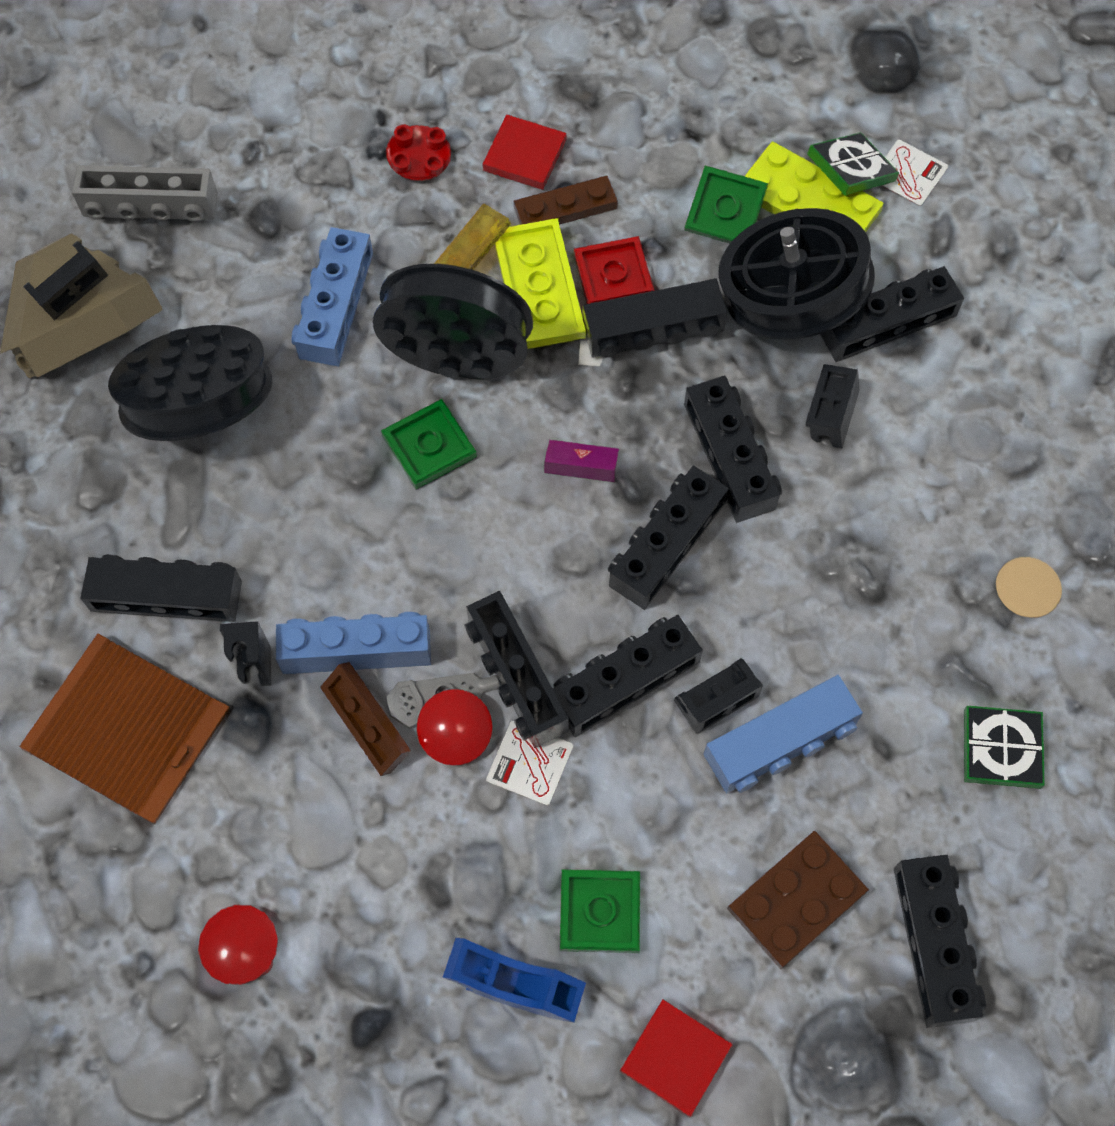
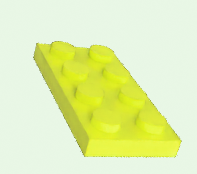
[745,141,884,232]
[492,218,586,349]

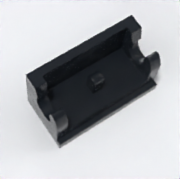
[23,241,108,321]
[806,364,860,449]
[220,621,272,686]
[674,658,763,734]

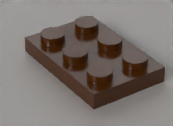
[727,830,869,970]

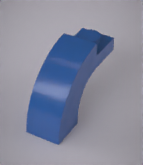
[442,938,586,1023]

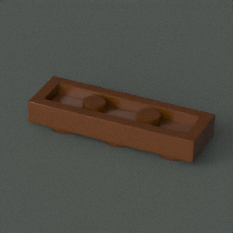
[514,175,618,225]
[320,662,411,776]

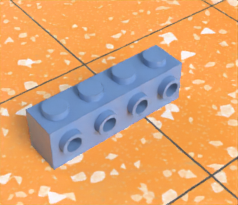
[291,227,373,367]
[276,612,431,674]
[703,674,863,794]

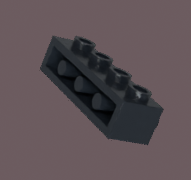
[820,266,964,362]
[583,278,727,358]
[684,375,782,523]
[608,465,729,610]
[80,554,242,622]
[464,591,569,748]
[552,614,703,737]
[893,854,986,1028]

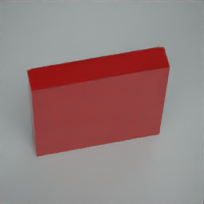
[482,114,567,190]
[574,236,654,304]
[620,999,733,1118]

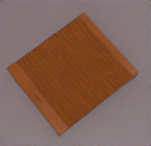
[19,633,230,825]

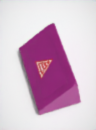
[544,440,619,482]

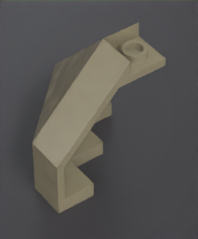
[0,233,163,378]

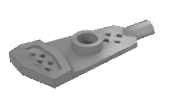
[386,673,499,729]

